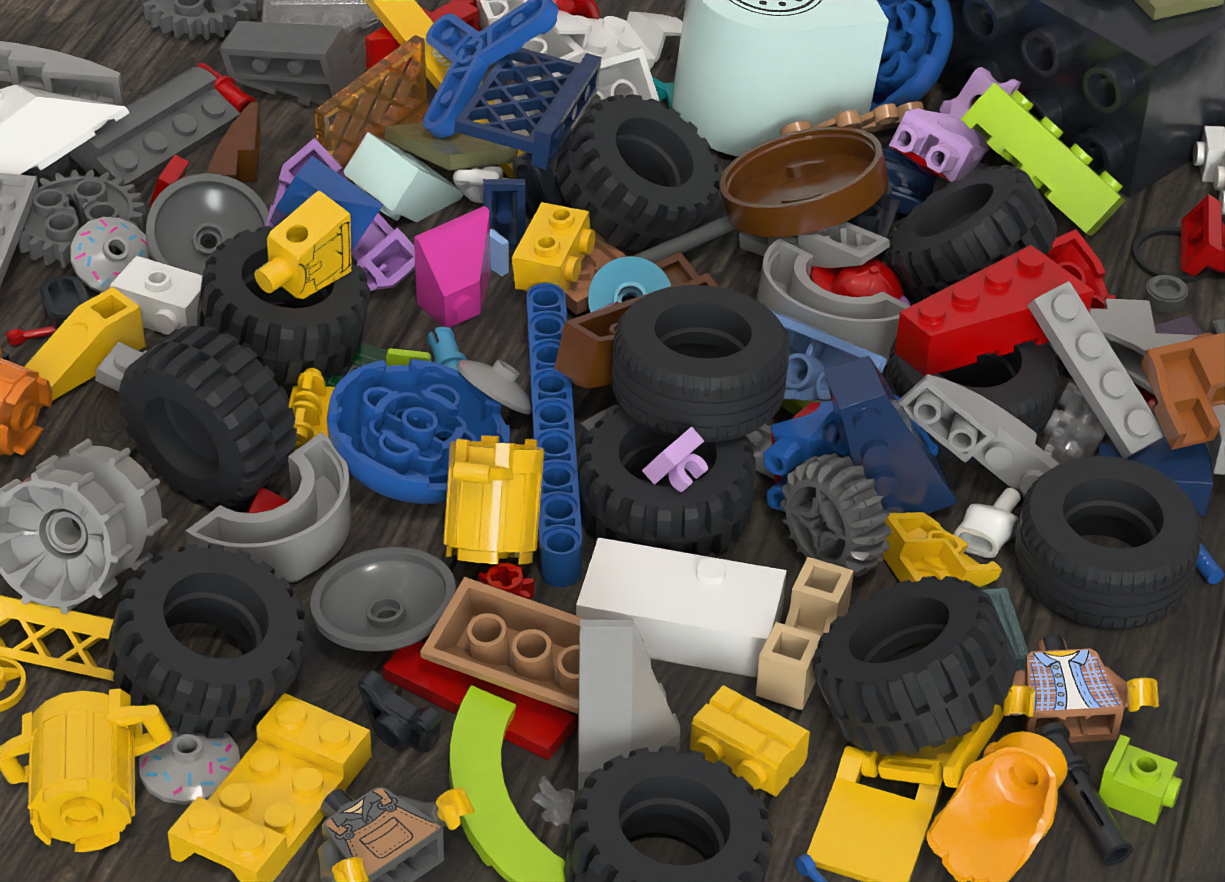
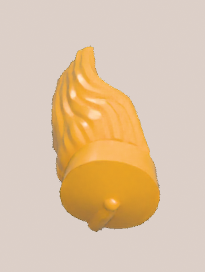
[926,731,1068,882]

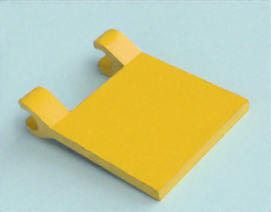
[807,746,942,882]

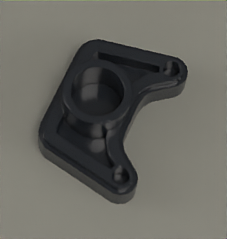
[358,670,442,753]

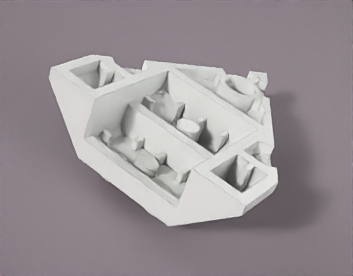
[0,84,130,175]

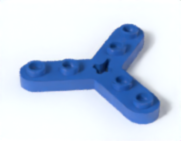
[423,0,559,139]

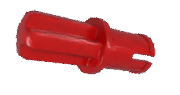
[197,63,256,114]

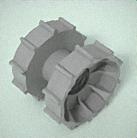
[0,439,168,614]

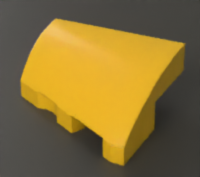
[883,512,1002,587]

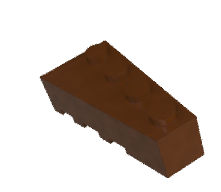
[554,284,681,389]

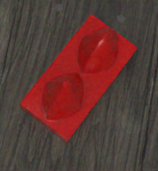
[1181,194,1225,277]

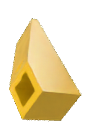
[24,287,146,407]

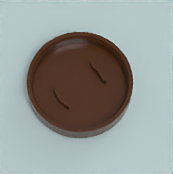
[719,127,889,237]

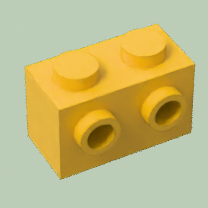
[512,202,595,293]

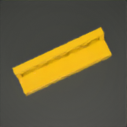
[0,595,115,681]

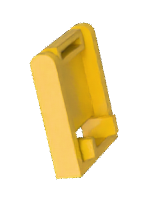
[860,705,1004,788]

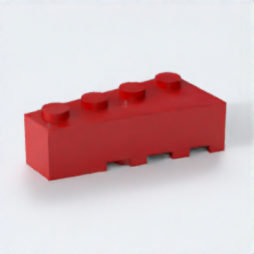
[895,245,1094,377]

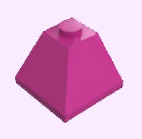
[414,206,491,328]

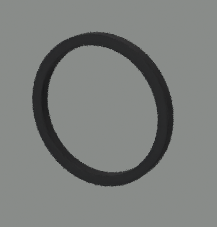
[1132,227,1213,283]

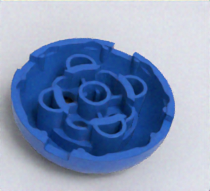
[869,0,954,112]
[327,359,510,504]

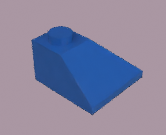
[269,156,383,253]

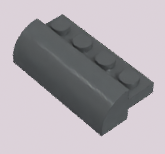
[68,67,240,187]

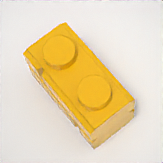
[690,685,810,797]

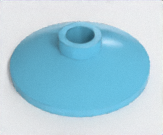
[588,256,671,313]

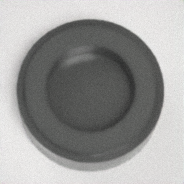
[1144,275,1189,313]

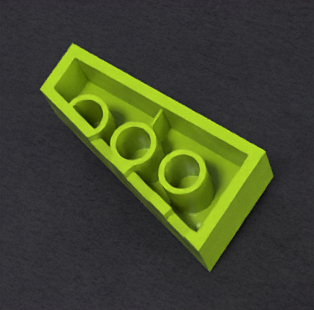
[960,82,1126,236]

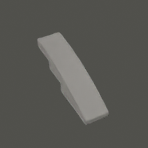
[0,41,125,106]
[739,221,890,268]

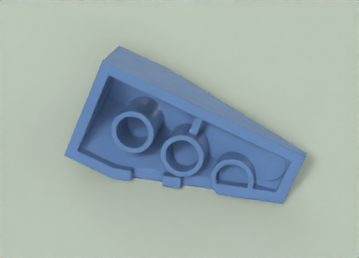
[769,309,888,401]

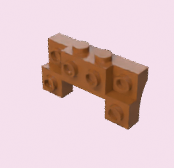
[1141,332,1225,450]

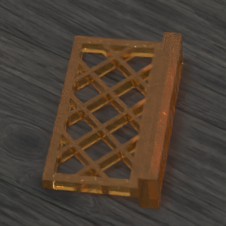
[314,35,430,185]

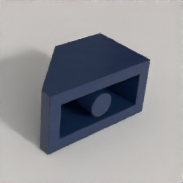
[483,179,526,250]

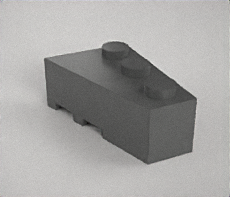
[219,21,361,118]

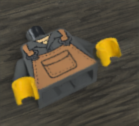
[317,787,475,882]

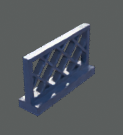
[454,48,602,170]

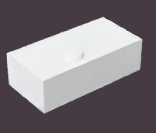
[576,538,787,678]

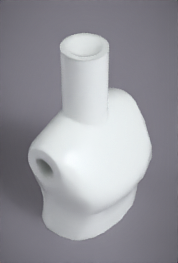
[954,488,1021,558]

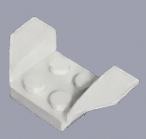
[553,10,683,69]

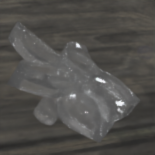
[532,776,575,827]

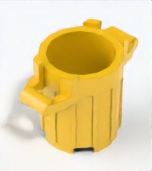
[443,435,545,564]
[0,689,172,852]

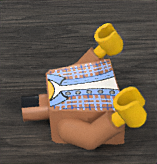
[1001,635,1159,743]

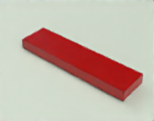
[383,641,575,760]

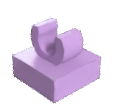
[642,427,708,492]

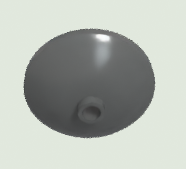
[146,173,269,275]
[310,547,456,652]

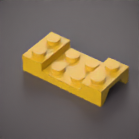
[168,693,372,882]

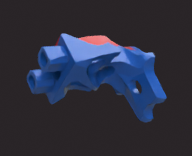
[763,395,938,512]

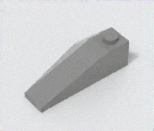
[578,619,680,791]

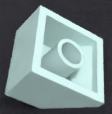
[344,132,464,222]

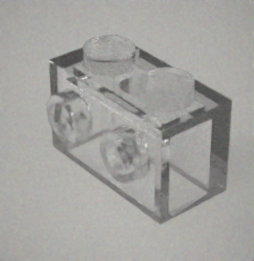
[1043,380,1106,463]

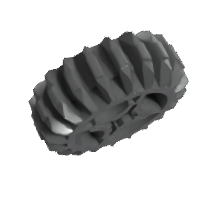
[780,453,892,579]

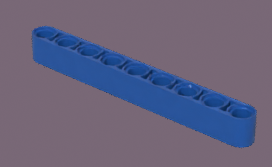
[527,283,582,587]

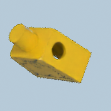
[254,191,351,299]

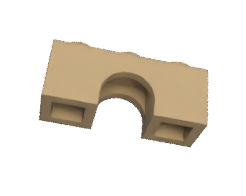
[756,557,854,710]

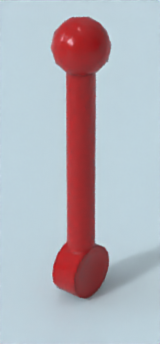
[6,326,57,345]

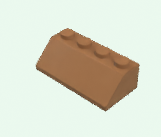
[420,577,644,714]

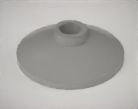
[456,360,532,414]

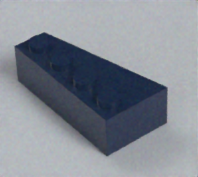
[824,356,958,514]

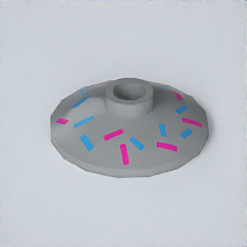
[70,217,153,293]
[139,727,240,805]

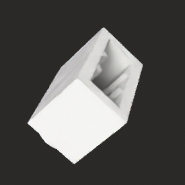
[110,256,202,335]

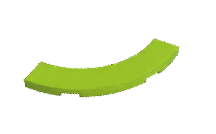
[449,685,566,882]

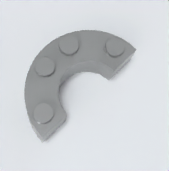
[756,238,910,365]
[185,433,352,583]

